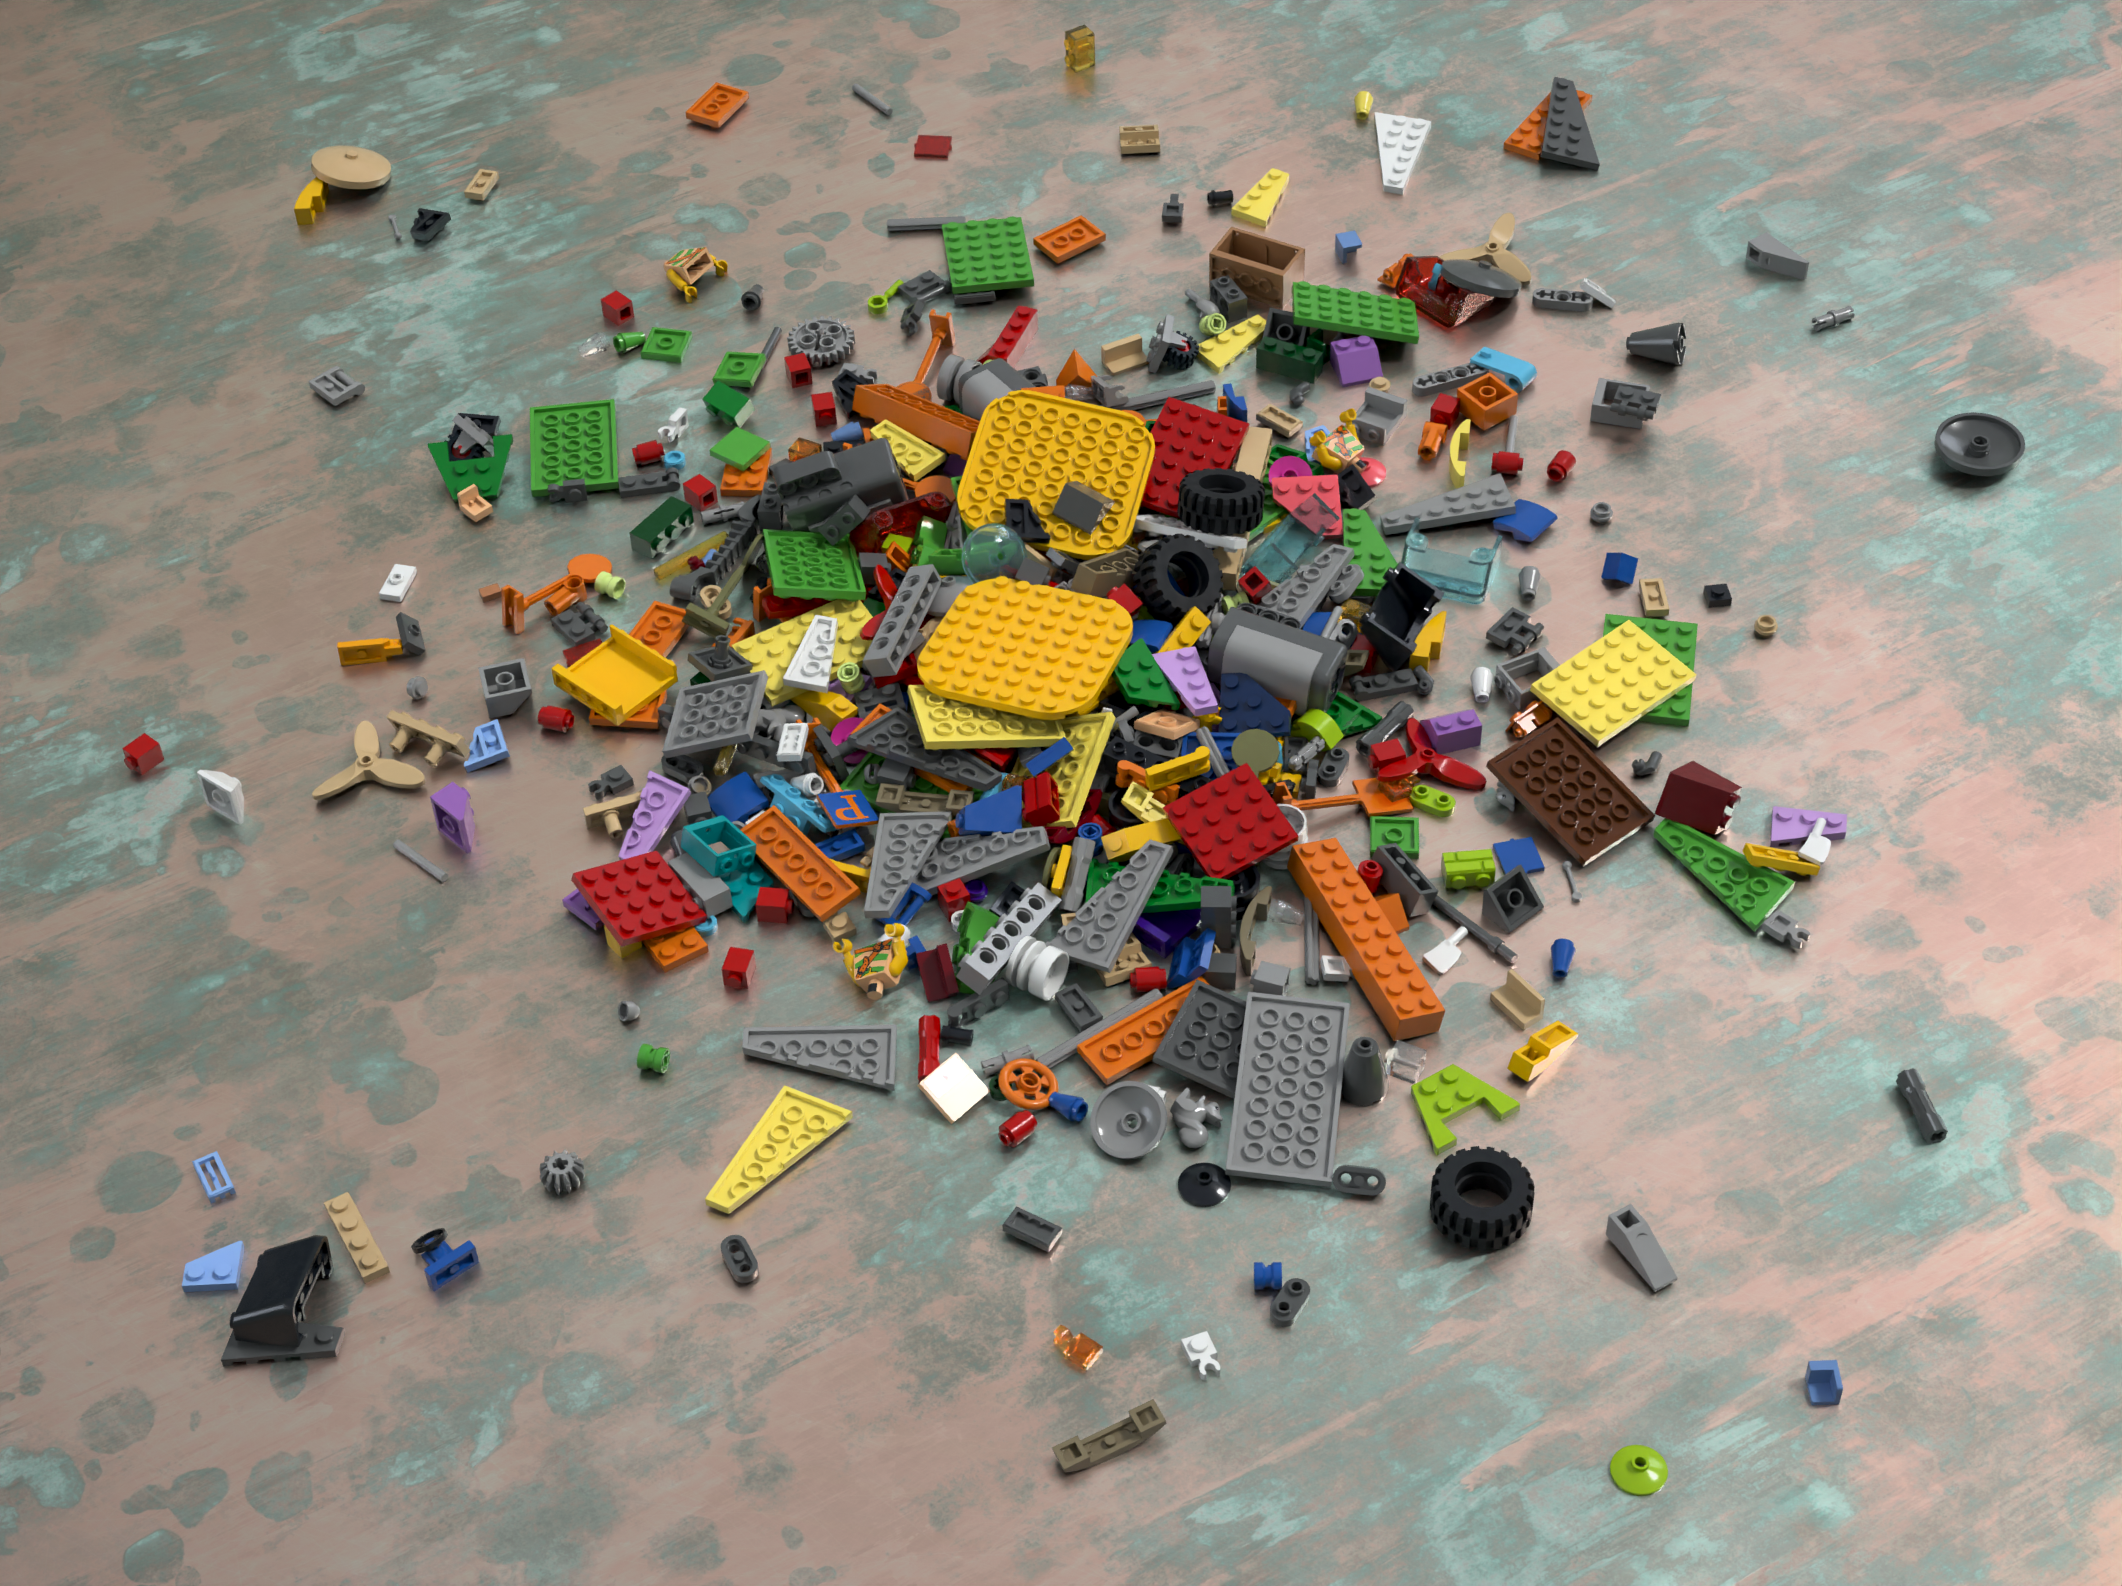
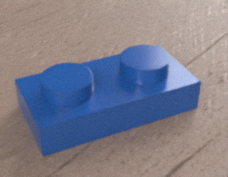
[815,829,865,861]

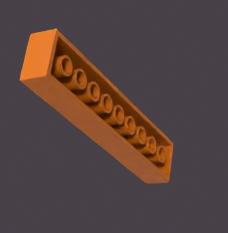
[1287,838,1446,1041]

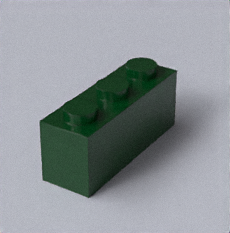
[1256,336,1323,384]
[629,496,694,559]

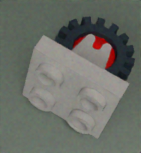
[1146,314,1199,373]
[444,414,494,462]

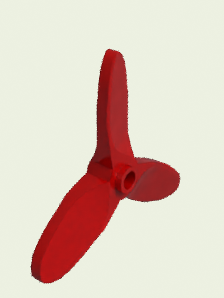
[860,564,934,640]
[1377,718,1487,790]

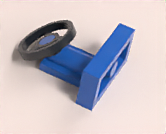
[411,1228,479,1292]

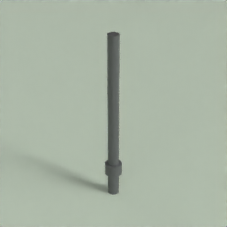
[1433,895,1518,963]

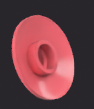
[1360,457,1386,487]

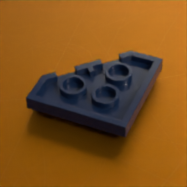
[1219,672,1291,737]

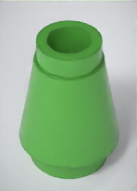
[613,331,646,353]

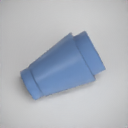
[831,421,864,441]

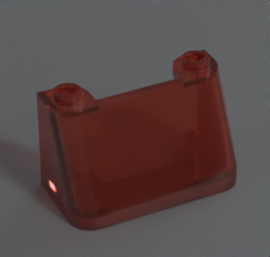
[1395,256,1495,328]
[849,491,953,553]

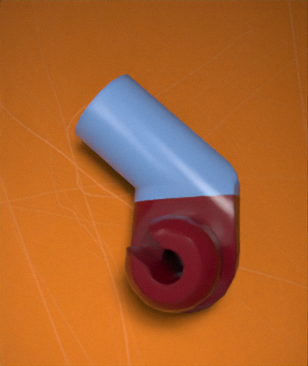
[687,549,717,571]

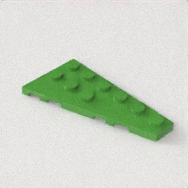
[1342,508,1397,596]
[1654,818,1795,932]

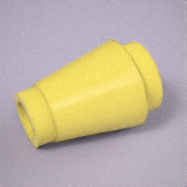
[1354,91,1373,120]

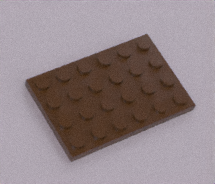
[1486,717,1655,867]

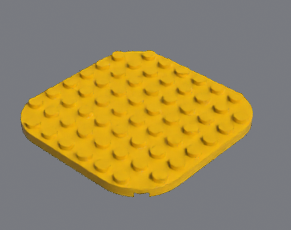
[957,390,1155,560]
[917,576,1133,720]

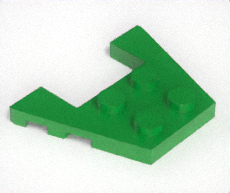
[428,434,513,503]

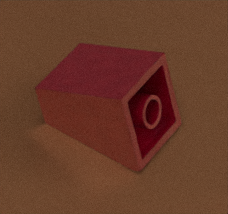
[1654,761,1742,835]

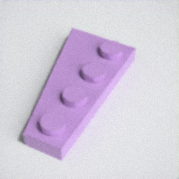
[1152,646,1218,716]

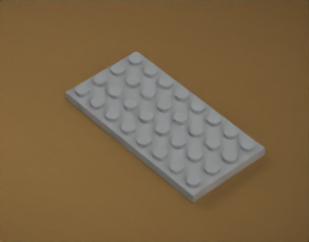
[1225,992,1350,1187]

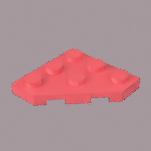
[1271,475,1343,539]

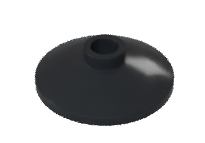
[1178,1163,1231,1207]

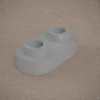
[1328,564,1364,603]

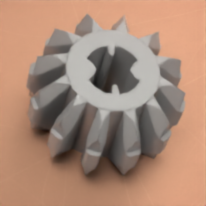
[539,1149,585,1195]

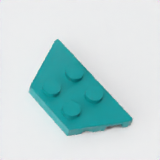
[719,860,774,923]

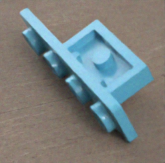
[760,774,839,837]

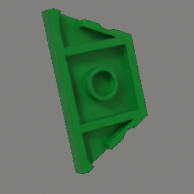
[1111,638,1181,710]
[1299,691,1382,736]

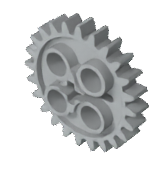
[787,316,855,366]

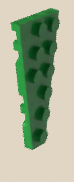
[1085,858,1235,914]

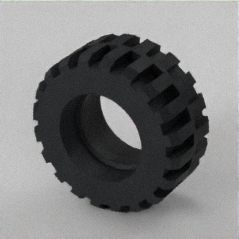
[1177,468,1265,535]
[1133,534,1223,625]
[1430,1146,1535,1251]

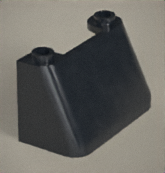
[1359,562,1444,672]
[230,1235,334,1347]

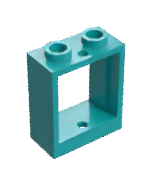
[681,815,757,877]

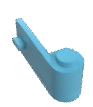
[1470,346,1537,393]

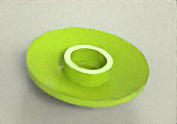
[1610,1445,1668,1496]

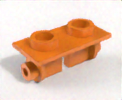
[1377,253,1419,289]
[1505,700,1553,738]

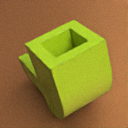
[1288,708,1344,752]

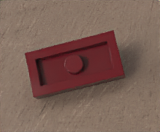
[916,943,959,1002]

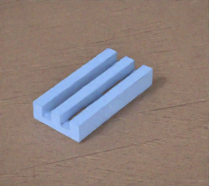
[192,1151,236,1203]

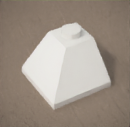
[197,770,244,825]

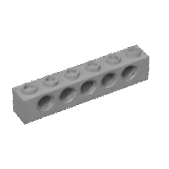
[863,564,942,677]
[956,882,1062,995]

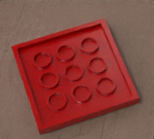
[1163,763,1299,879]
[571,850,707,947]

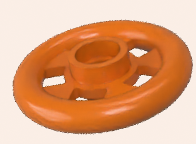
[998,1058,1059,1110]

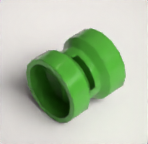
[637,1043,670,1074]

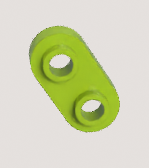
[1409,785,1456,817]

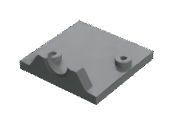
[662,670,768,758]

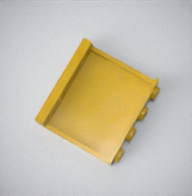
[551,625,678,726]

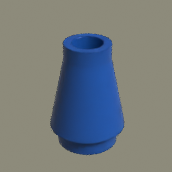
[1551,938,1576,978]
[1049,1092,1088,1122]

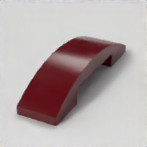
[1045,789,1102,844]

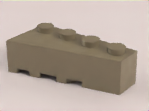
[1071,547,1140,597]

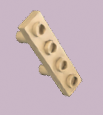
[387,710,470,768]
[583,790,642,839]

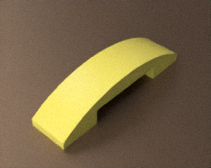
[1449,419,1471,489]
[1121,781,1186,846]

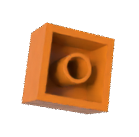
[1457,372,1518,431]

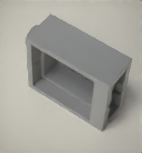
[1590,378,1650,429]
[1494,647,1560,711]

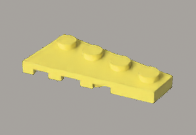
[1231,168,1289,227]
[1197,314,1266,374]
[870,419,946,481]

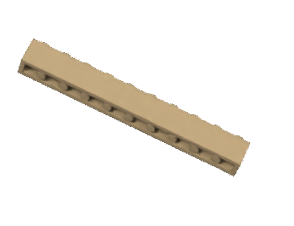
[1212,427,1272,591]

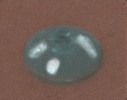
[962,523,1027,584]

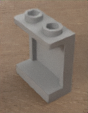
[1345,387,1407,446]

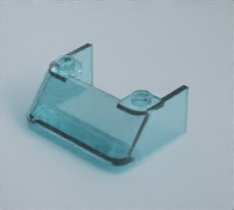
[1241,493,1339,584]
[1401,517,1503,604]

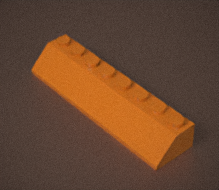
[852,384,980,460]

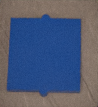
[1493,837,1545,875]

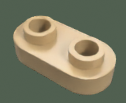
[700,585,732,620]

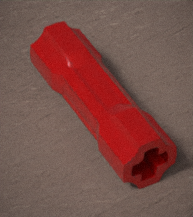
[918,1015,941,1084]

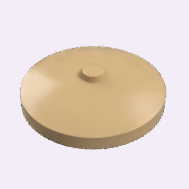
[311,145,391,189]

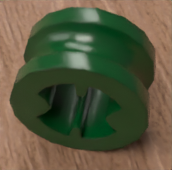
[989,1075,1012,1101]

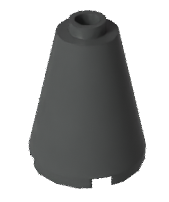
[1626,323,1686,365]
[1341,1037,1389,1107]

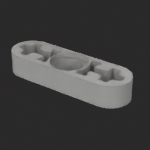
[1532,288,1593,312]

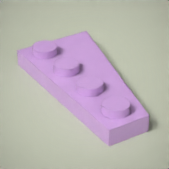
[618,770,691,860]

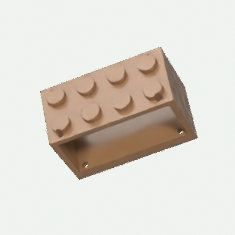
[1209,227,1305,309]

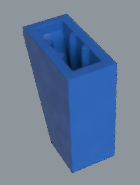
[955,785,1022,837]

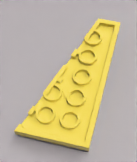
[705,1085,853,1214]

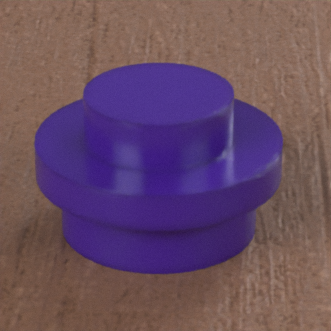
[965,879,988,902]

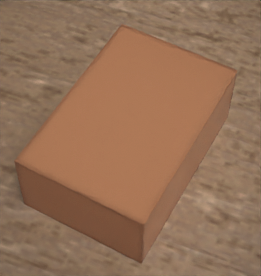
[478,583,502,603]

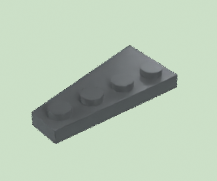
[221,1322,345,1366]

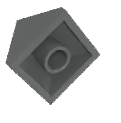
[1262,308,1310,347]
[1053,481,1114,535]
[1482,865,1544,933]

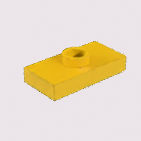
[1051,845,1072,899]

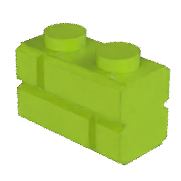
[1441,849,1496,889]

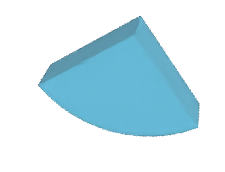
[1428,263,1442,291]

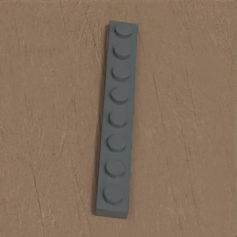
[657,703,817,775]

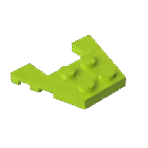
[1411,1064,1520,1155]

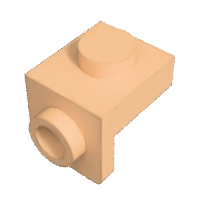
[457,484,493,522]

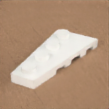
[783,615,838,693]

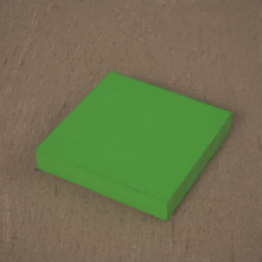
[641,327,693,363]
[712,352,766,387]
[710,427,771,471]
[1370,816,1419,859]

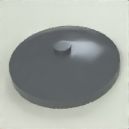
[1440,259,1522,298]
[1934,412,2025,476]

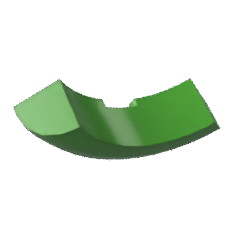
[910,516,948,567]
[928,539,1021,576]
[952,902,999,994]

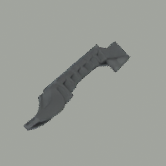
[670,495,761,602]

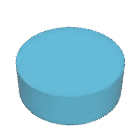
[664,451,686,470]
[694,915,718,937]

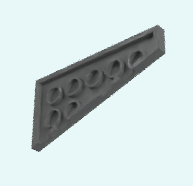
[847,707,1002,792]

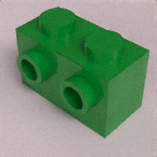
[702,380,755,428]

